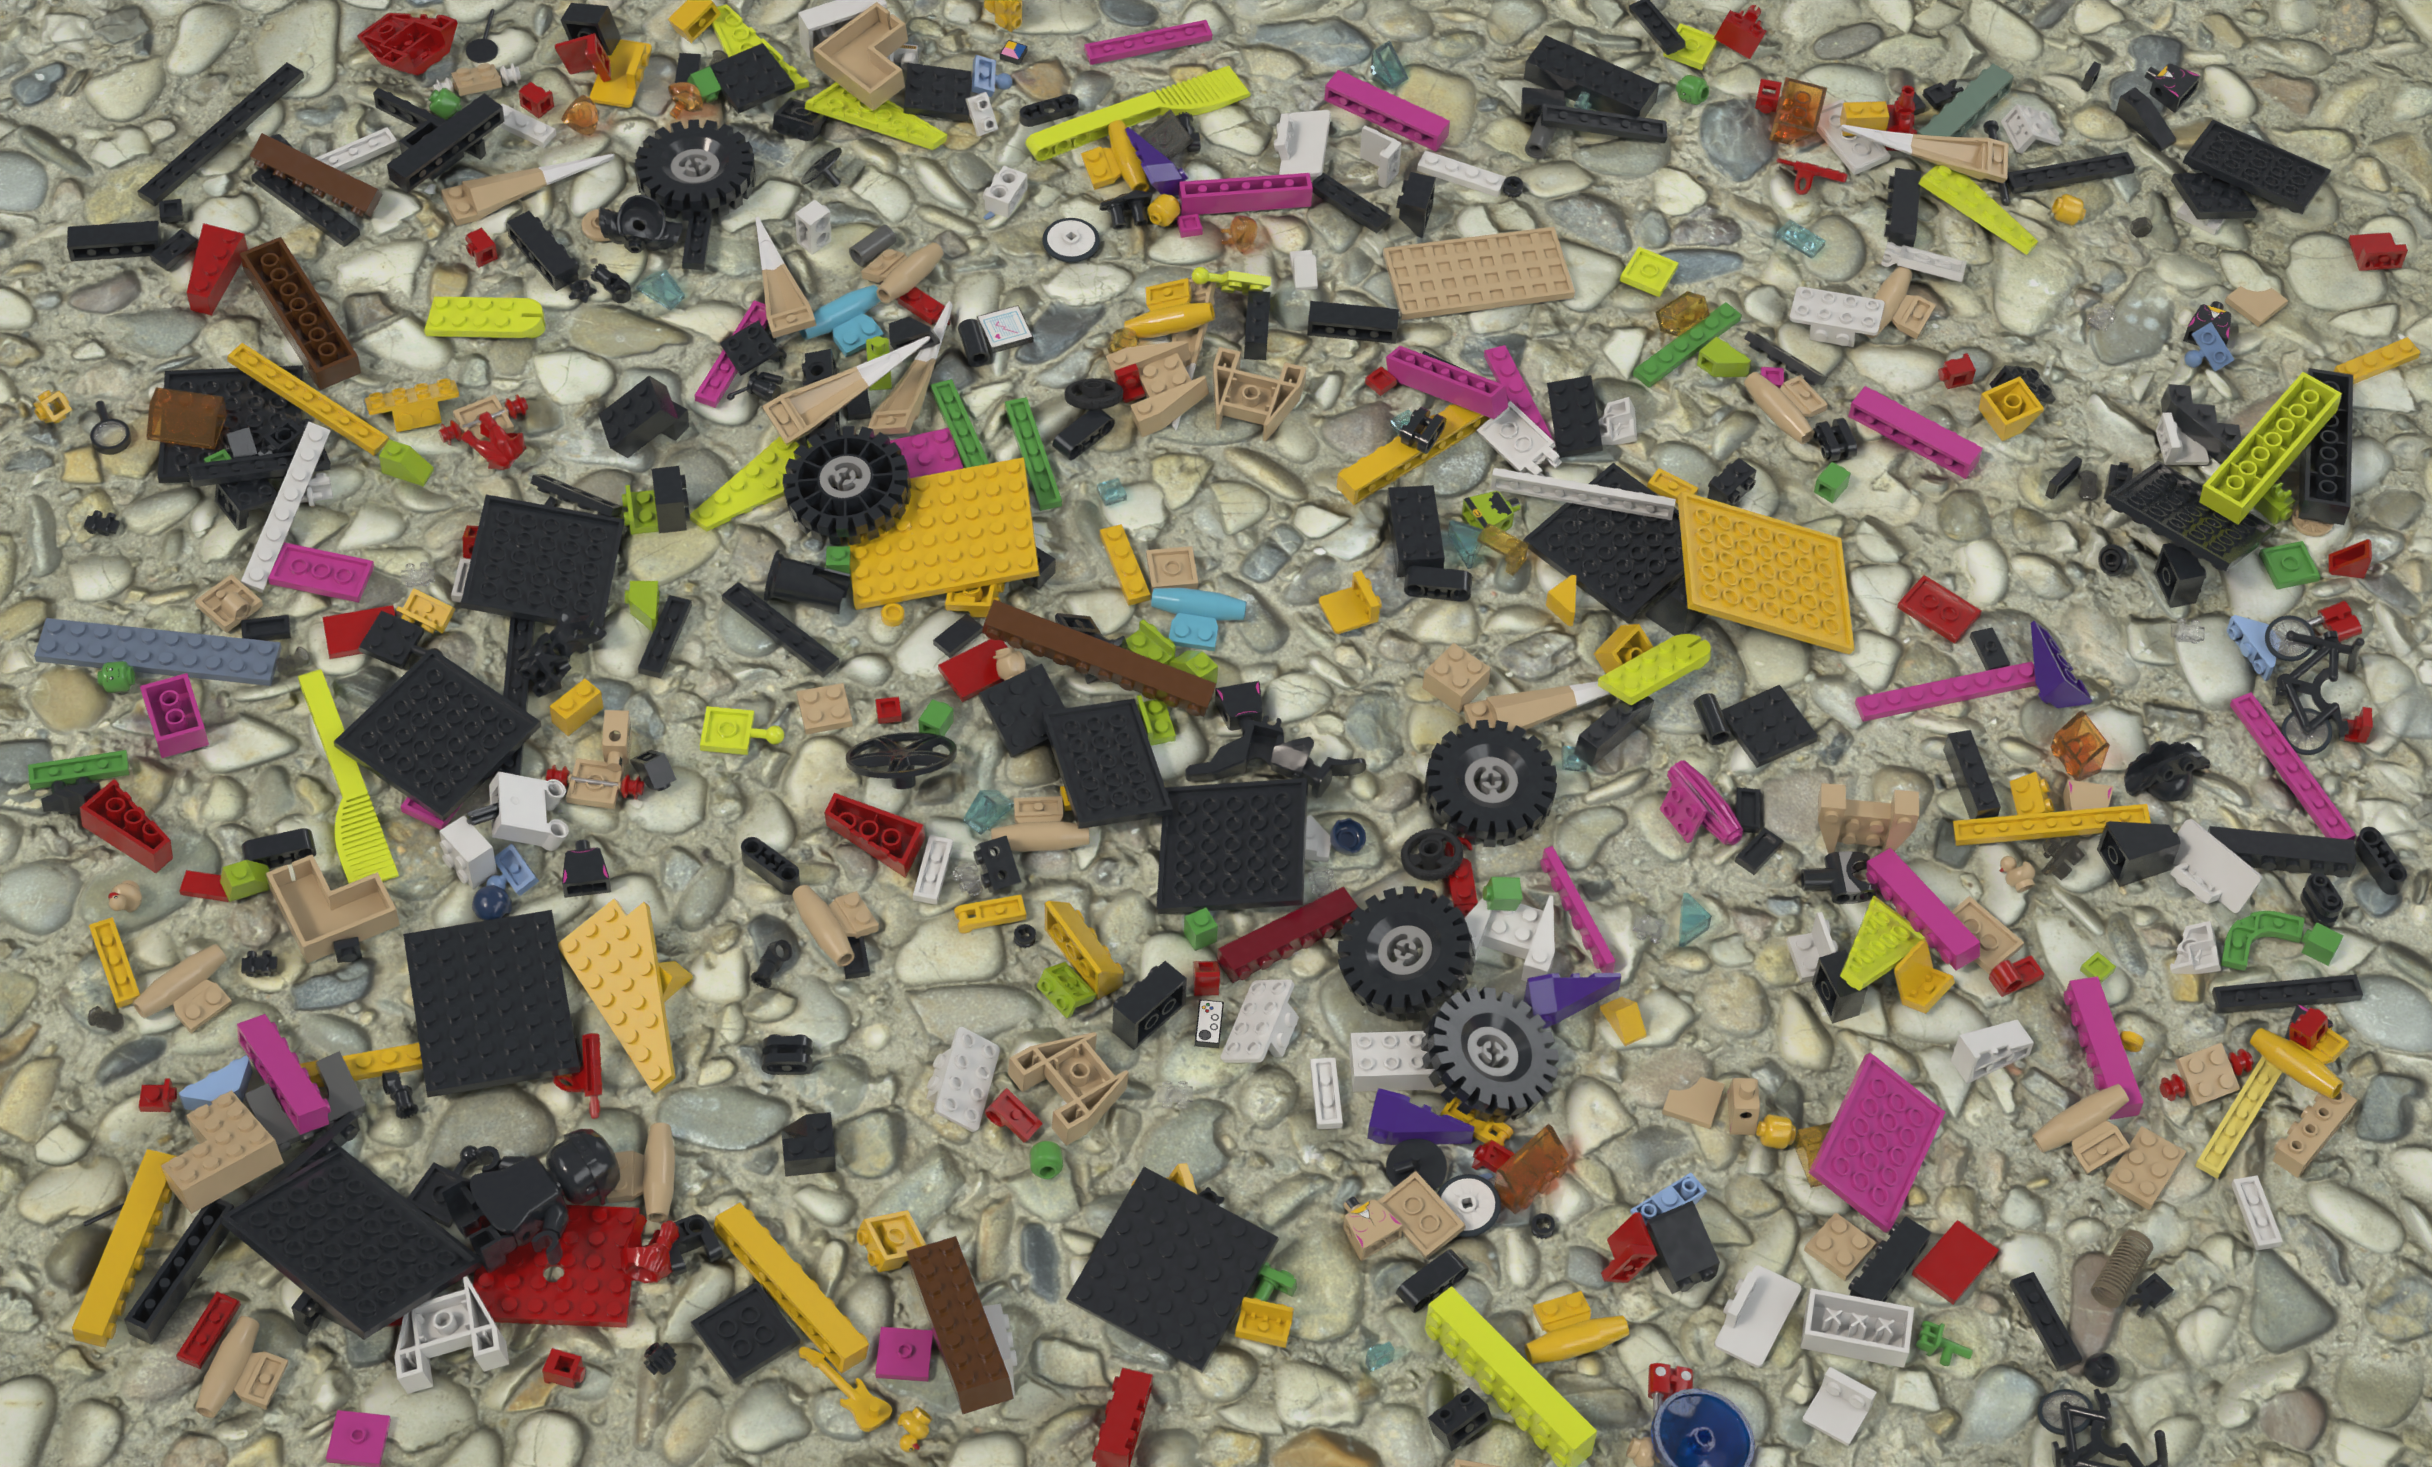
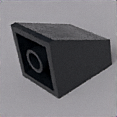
[1645,577,1709,636]
[2097,821,2181,887]
[1646,1201,1720,1294]

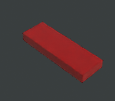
[176,1291,241,1370]

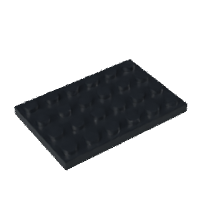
[2182,119,2331,215]
[1042,699,1173,829]

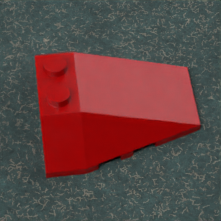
[357,13,458,76]

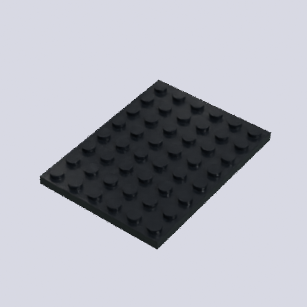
[403,910,580,1098]
[221,1147,483,1340]

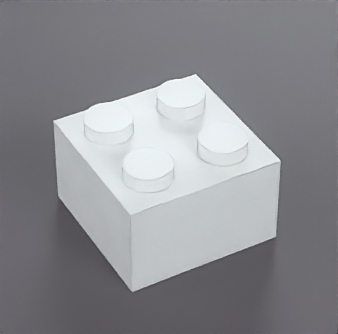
[439,815,497,890]

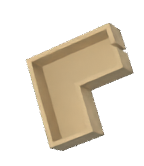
[813,2,908,111]
[266,855,400,963]
[161,1090,284,1214]

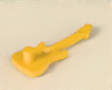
[799,1347,892,1432]

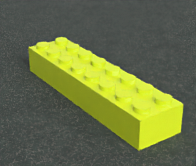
[2199,372,2342,525]
[1425,1286,1597,1467]

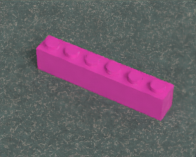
[1324,70,1450,152]
[1179,173,1313,216]
[1386,346,1508,419]
[1848,386,1983,479]
[1866,848,1980,971]
[2064,976,2144,1120]
[237,1014,331,1135]

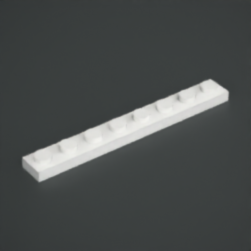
[241,422,331,593]
[1490,468,1676,520]

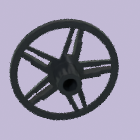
[846,732,957,789]

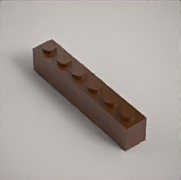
[250,133,383,218]

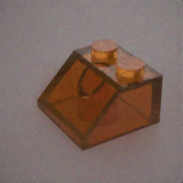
[2050,710,2110,781]

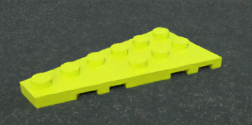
[711,4,809,93]
[805,82,947,150]
[1918,164,2038,255]
[690,436,800,532]
[1840,895,1926,991]

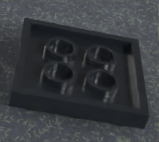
[706,43,795,114]
[903,63,972,122]
[2171,172,2257,220]
[978,664,1065,758]
[1722,685,1818,768]
[691,1282,800,1384]

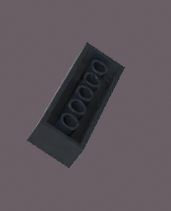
[1524,35,1659,118]

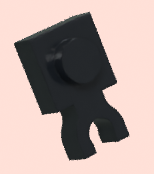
[1922,79,1964,109]
[2126,1272,2174,1317]

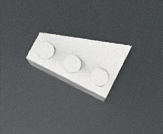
[1951,1020,2034,1084]
[983,1304,1017,1396]

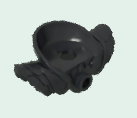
[599,195,683,253]
[2124,741,2211,802]

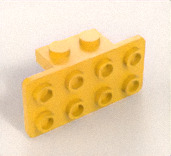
[590,39,652,108]
[365,378,460,432]

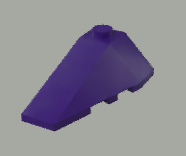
[1125,127,1189,198]
[2031,621,2092,708]
[1524,973,1621,1029]
[1367,1088,1475,1145]

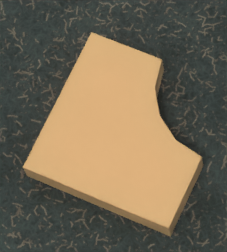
[2225,286,2288,327]
[1662,1077,1725,1129]

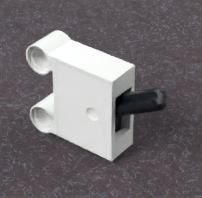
[466,772,569,851]

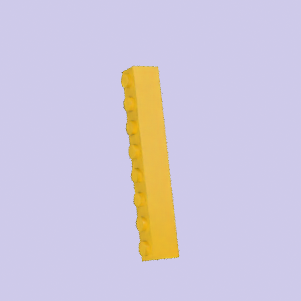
[1336,404,1490,505]
[72,1149,177,1348]
[713,1202,869,1374]

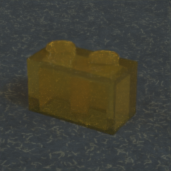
[1655,291,1710,336]

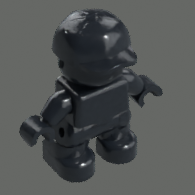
[440,1129,620,1274]

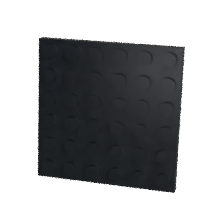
[157,365,304,483]
[2106,461,2276,571]
[1522,463,1685,623]
[460,494,625,629]
[333,648,541,822]
[1156,778,1308,914]
[1066,1167,1279,1373]

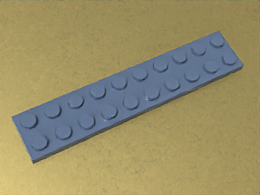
[34,618,282,686]

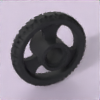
[1064,378,1123,410]
[1401,828,1464,881]

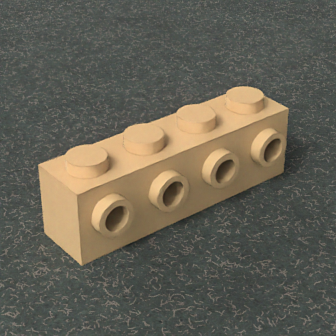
[2273,1090,2357,1178]

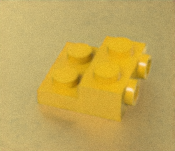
[984,0,1022,32]
[945,582,1005,617]
[857,1210,926,1272]

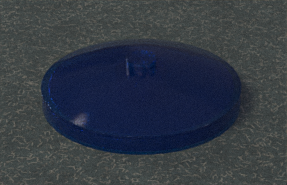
[1651,1388,1755,1467]

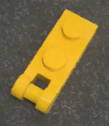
[954,894,1026,933]
[1440,1097,1514,1147]

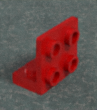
[555,34,611,82]
[2348,233,2408,271]
[1601,1212,1657,1283]

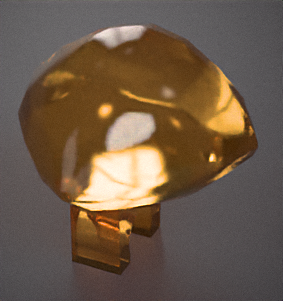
[668,82,704,120]
[561,95,599,136]
[1221,216,1258,254]

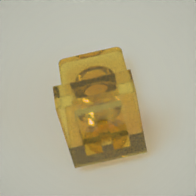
[1477,524,1528,576]

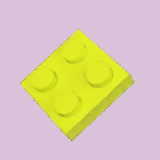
[1663,23,1718,70]
[1620,247,1679,298]

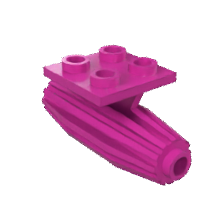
[1660,760,1743,845]

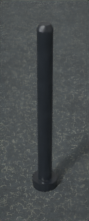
[1983,120,2010,206]

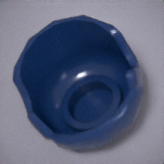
[1330,818,1366,855]
[472,885,512,921]

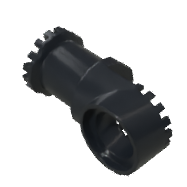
[1176,112,1201,152]
[590,263,632,303]
[751,939,793,988]
[382,1070,419,1119]

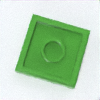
[2259,541,2321,590]

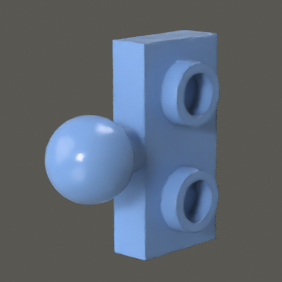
[971,55,1013,97]
[2184,322,2234,372]
[486,843,539,896]

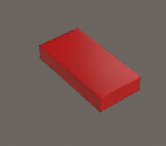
[179,870,229,902]

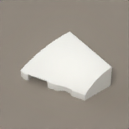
[1599,397,1637,445]
[2170,921,2221,974]

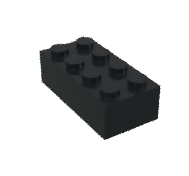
[1386,485,1445,577]

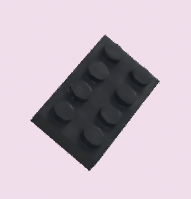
[1547,375,1603,458]

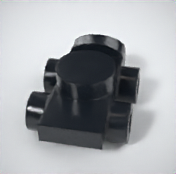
[84,510,120,536]
[241,950,278,977]

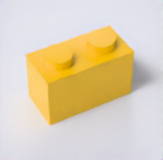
[668,0,721,43]
[1840,101,1889,136]
[549,678,603,736]

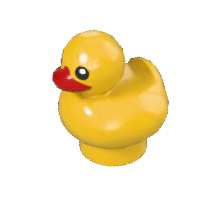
[897,1406,933,1452]

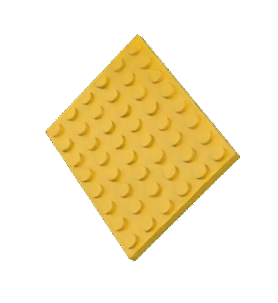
[847,457,1040,610]
[1677,491,1855,655]

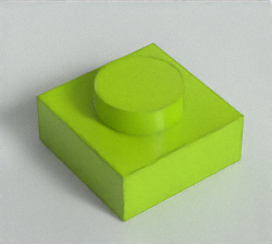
[2080,951,2116,983]

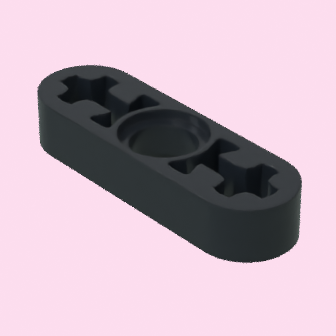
[1019,94,1079,127]

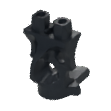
[518,613,607,697]

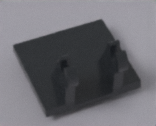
[720,321,787,376]

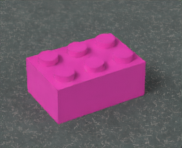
[140,673,209,758]

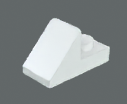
[1289,250,1318,291]

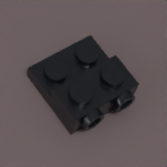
[772,97,829,141]

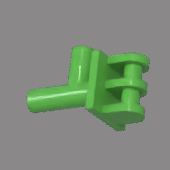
[1916,1321,1973,1366]

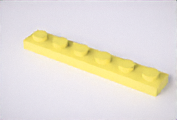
[2195,1056,2283,1179]

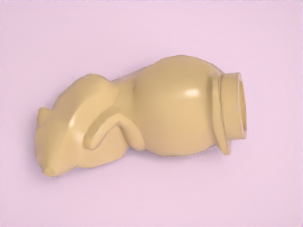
[993,647,1026,680]

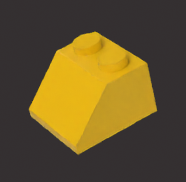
[1979,376,2044,441]
[1593,624,1653,673]

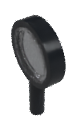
[90,401,131,455]

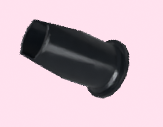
[764,549,851,614]

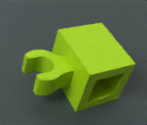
[2255,482,2295,525]

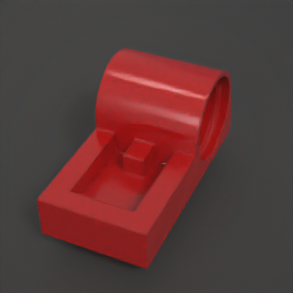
[1988,955,2045,997]

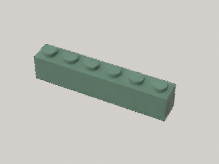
[1917,63,2014,137]

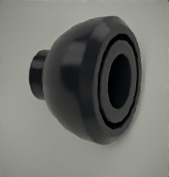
[2098,544,2129,576]
[2083,1352,2120,1388]

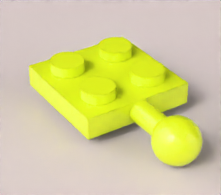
[1192,267,1271,296]
[700,706,784,755]

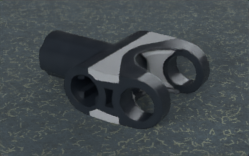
[1801,851,1877,904]

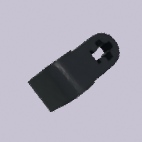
[669,1214,723,1277]

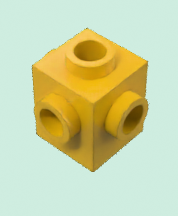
[33,390,72,424]

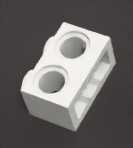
[983,166,1027,218]
[795,200,831,255]

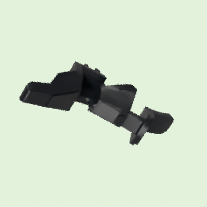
[1185,715,1367,798]

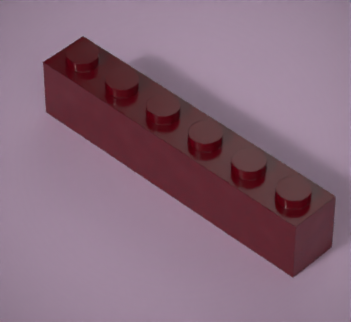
[1217,886,1358,983]

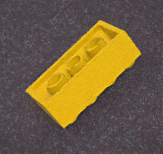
[1045,901,1124,1000]

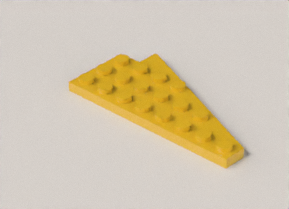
[558,899,676,1093]

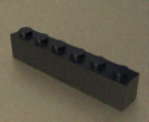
[387,93,505,193]
[2208,826,2356,878]
[124,1198,234,1345]

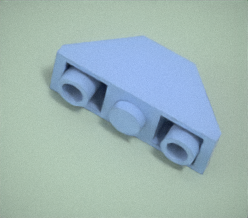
[2226,615,2281,681]
[179,1055,253,1111]
[1630,1173,1707,1225]

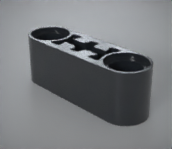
[1052,409,1115,461]
[1404,566,1473,601]
[2355,827,2407,895]
[241,828,316,869]
[741,837,800,895]
[1396,1249,1469,1313]

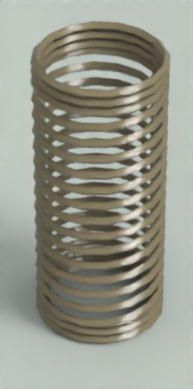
[2090,1230,2154,1308]

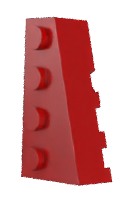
[187,223,248,316]
[80,779,173,873]
[824,793,925,878]
[1092,1367,1153,1467]

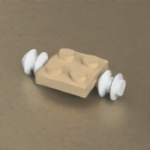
[433,63,521,96]

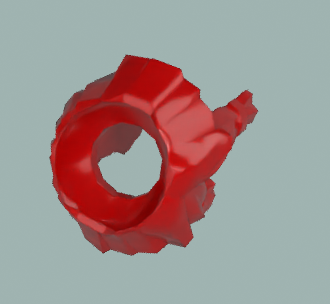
[461,411,527,470]
[620,1213,679,1284]

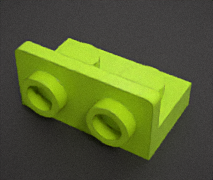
[622,485,659,535]
[1126,619,1176,665]
[1136,695,1176,746]
[1037,962,1097,1018]

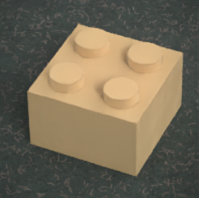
[1422,643,1491,713]

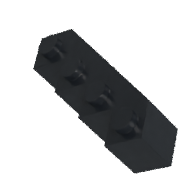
[2161,384,2242,463]

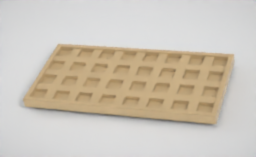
[1383,227,1575,320]

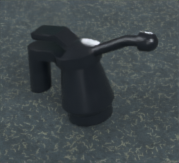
[727,371,784,402]

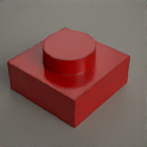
[1365,366,1397,396]
[875,697,902,724]

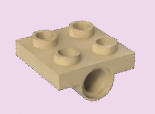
[195,574,263,633]

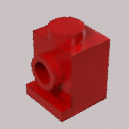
[1755,79,1782,114]
[518,82,554,119]
[465,227,498,268]
[1938,353,1976,389]
[2289,1008,2328,1051]
[542,1348,586,1389]

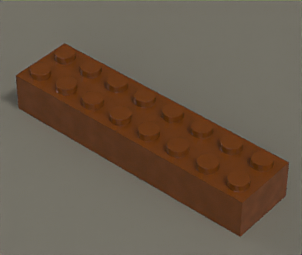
[240,237,361,390]
[906,1236,1014,1415]

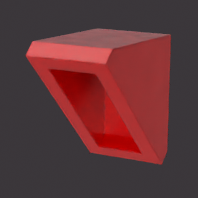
[2328,539,2372,579]
[1193,961,1220,996]

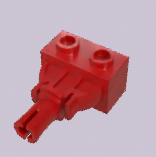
[1713,5,1767,59]
[1885,85,1917,151]

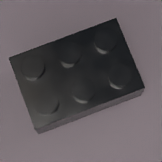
[598,376,679,458]
[1112,961,1187,1050]

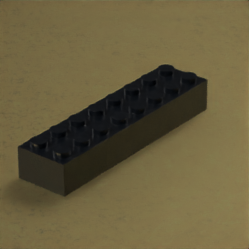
[2298,368,2353,525]

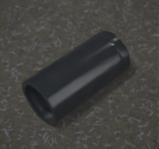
[958,319,990,367]
[1693,693,1731,745]

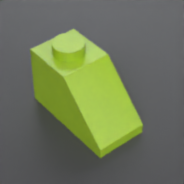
[379,439,434,487]
[625,581,660,632]
[1169,650,1218,683]
[220,860,270,902]

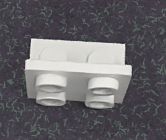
[2001,104,2062,153]
[1360,126,1401,189]
[2156,413,2209,465]
[1787,912,1838,983]
[1802,1367,1877,1446]

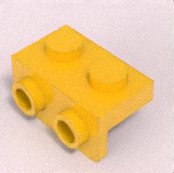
[396,588,456,634]
[2009,772,2055,815]
[1235,1297,1294,1348]

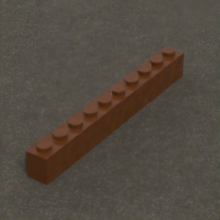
[982,600,1216,717]

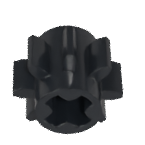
[644,1342,677,1375]

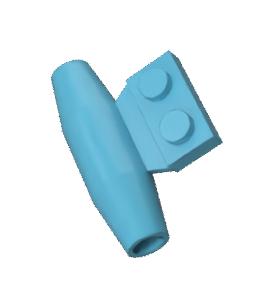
[799,285,884,357]
[1151,588,1247,651]

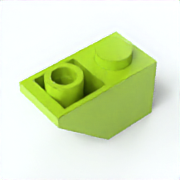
[1697,336,1751,377]

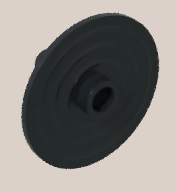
[801,147,842,187]
[1386,1138,1447,1190]

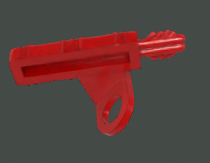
[1776,158,1848,195]
[553,1033,603,1119]

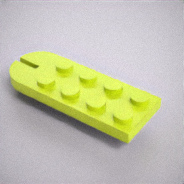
[424,296,546,339]
[1598,634,1711,705]

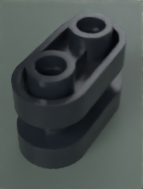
[1399,407,1447,454]
[1813,418,1857,462]
[2300,873,2343,928]
[761,1034,813,1075]

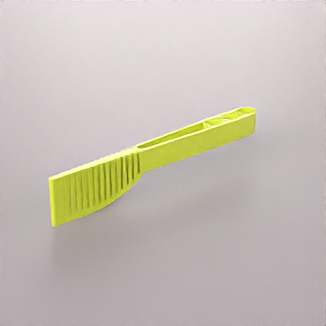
[1025,65,1251,162]
[298,669,399,884]

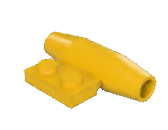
[1081,120,1149,192]
[1124,278,1215,339]
[2250,1028,2349,1099]
[1524,1291,1629,1364]

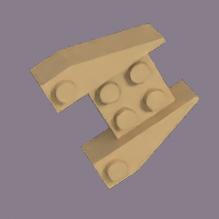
[1106,340,1209,437]
[1213,347,1306,442]
[1818,783,1919,854]
[1008,1032,1129,1146]

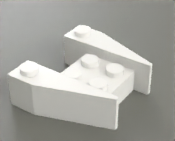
[1465,895,1555,982]
[395,1276,509,1394]

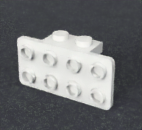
[1274,110,1331,177]
[1790,287,1885,347]
[2170,819,2262,913]
[1221,979,1299,1063]
[926,1027,1000,1132]
[1714,1265,1801,1368]

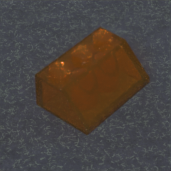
[1769,77,1827,145]
[146,387,227,449]
[1494,1123,1569,1215]

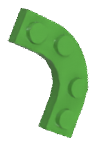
[2221,911,2305,971]

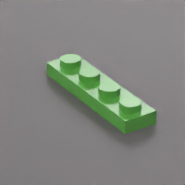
[28,750,130,790]

